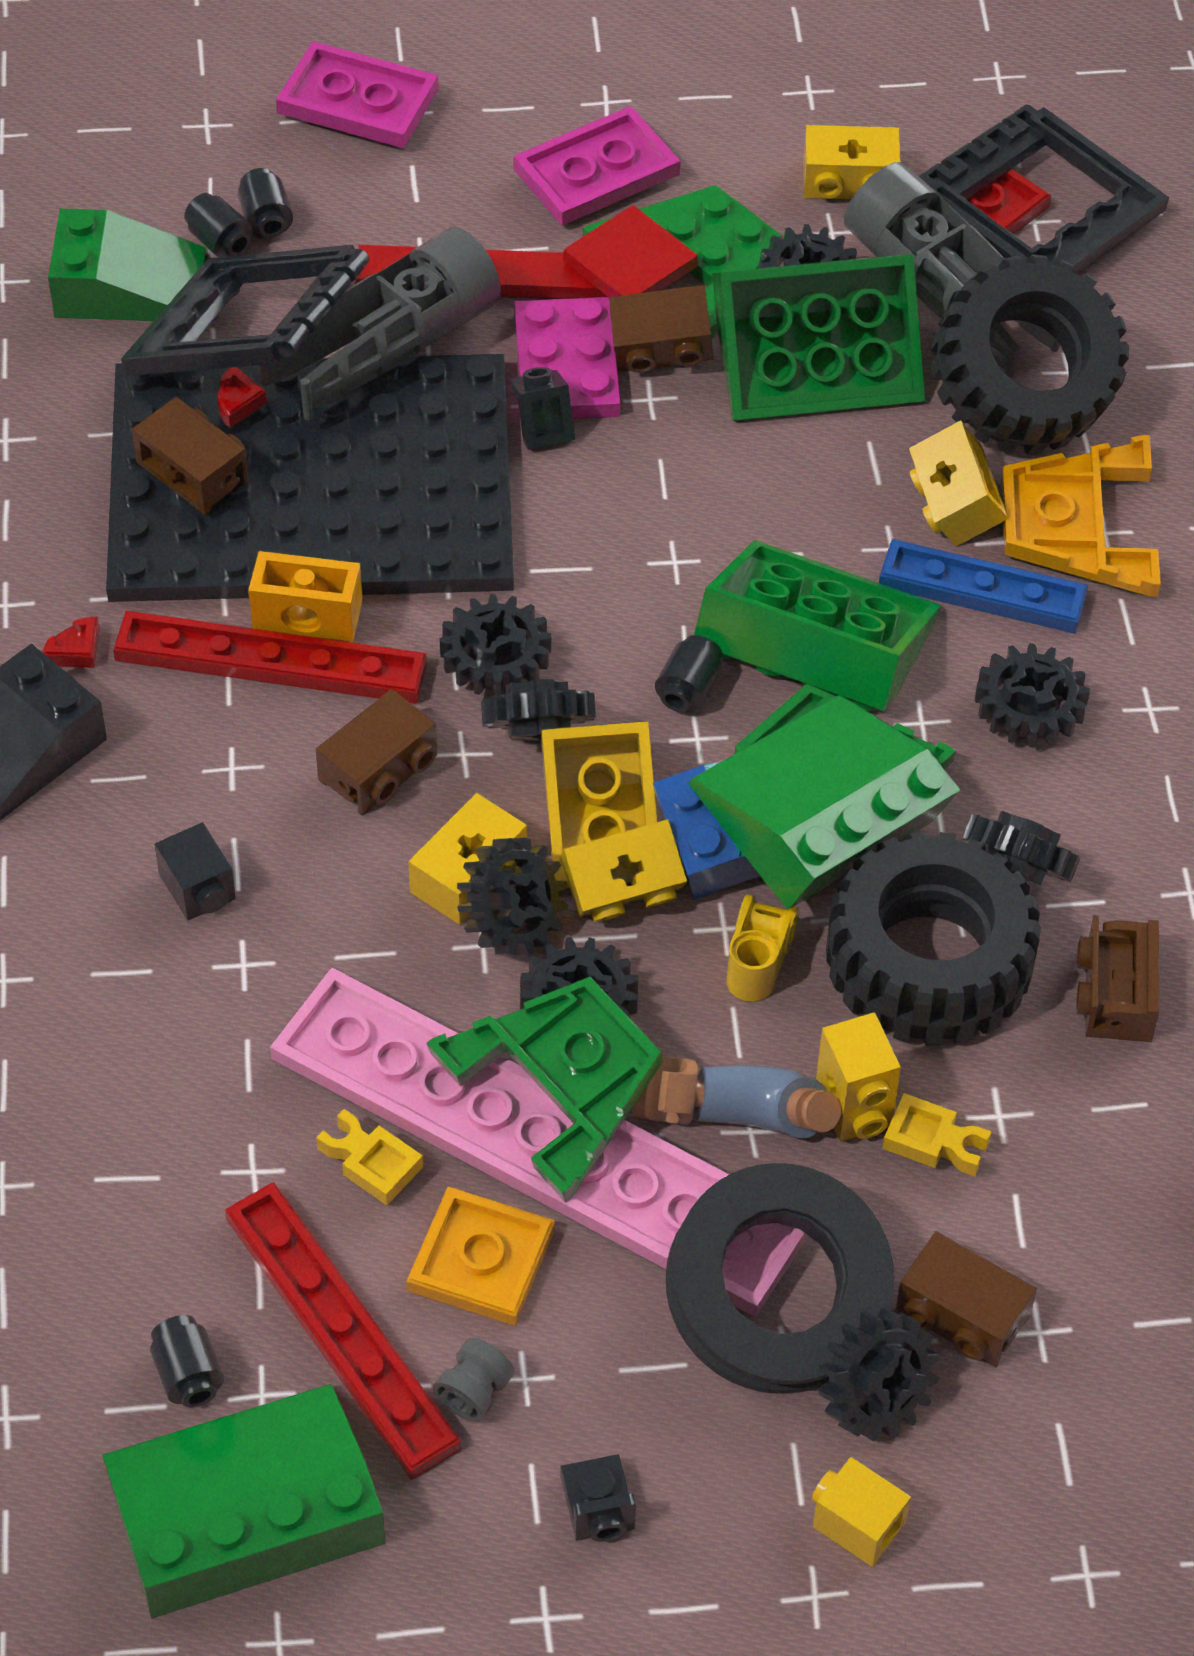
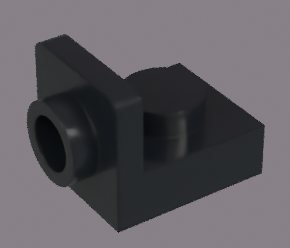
[510,367,575,450]
[560,1454,636,1542]

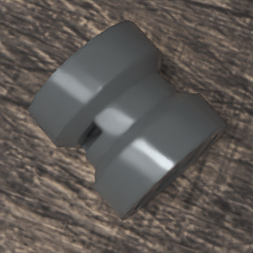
[433,1338,514,1422]

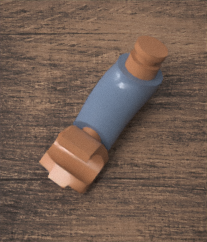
[633,1056,841,1138]

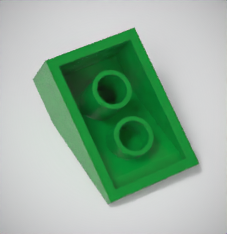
[48,208,207,321]

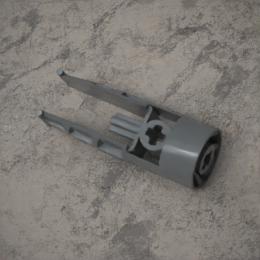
[844,162,1060,379]
[259,227,501,420]

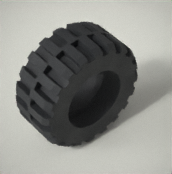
[931,255,1129,454]
[826,832,1041,1046]

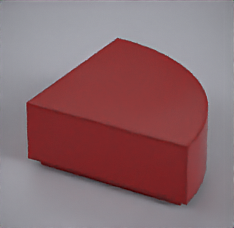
[217,367,267,428]
[42,617,100,668]

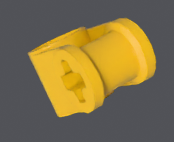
[726,894,800,1002]

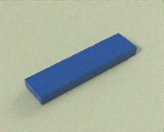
[879,539,1088,634]

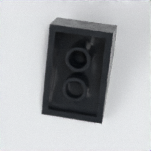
[0,643,107,820]

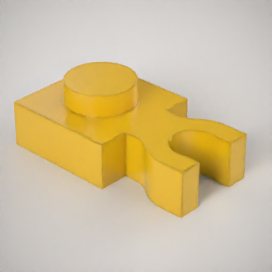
[882,1093,992,1177]
[316,1109,423,1206]

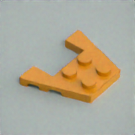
[1001,435,1161,597]

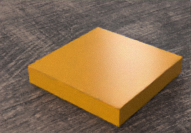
[406,1186,555,1326]

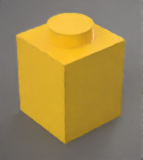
[811,1457,911,1567]

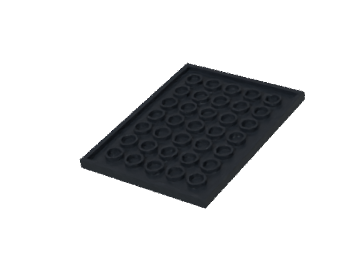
[106,354,514,602]

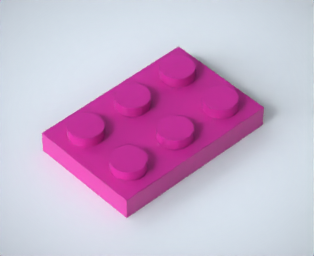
[276,41,439,148]
[513,106,681,226]
[514,297,620,419]

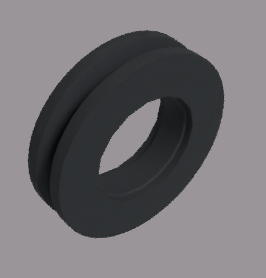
[665,1163,895,1393]

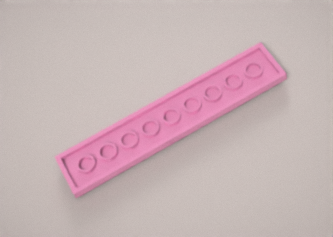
[270,968,808,1317]

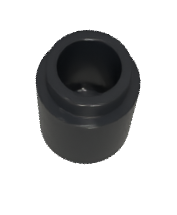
[237,168,293,238]
[184,193,253,258]
[655,635,722,712]
[150,1315,224,1408]

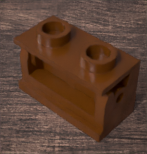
[609,285,714,373]
[132,397,248,515]
[316,689,437,816]
[1076,915,1159,1042]
[895,1231,1037,1368]

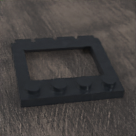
[919,104,1169,274]
[121,245,369,377]

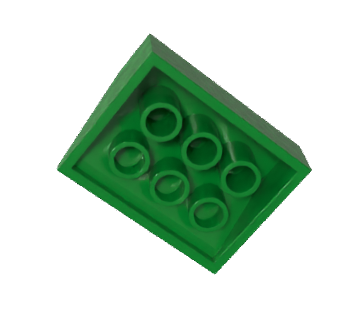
[712,254,925,421]
[694,540,942,711]
[688,695,960,910]
[102,1383,386,1619]

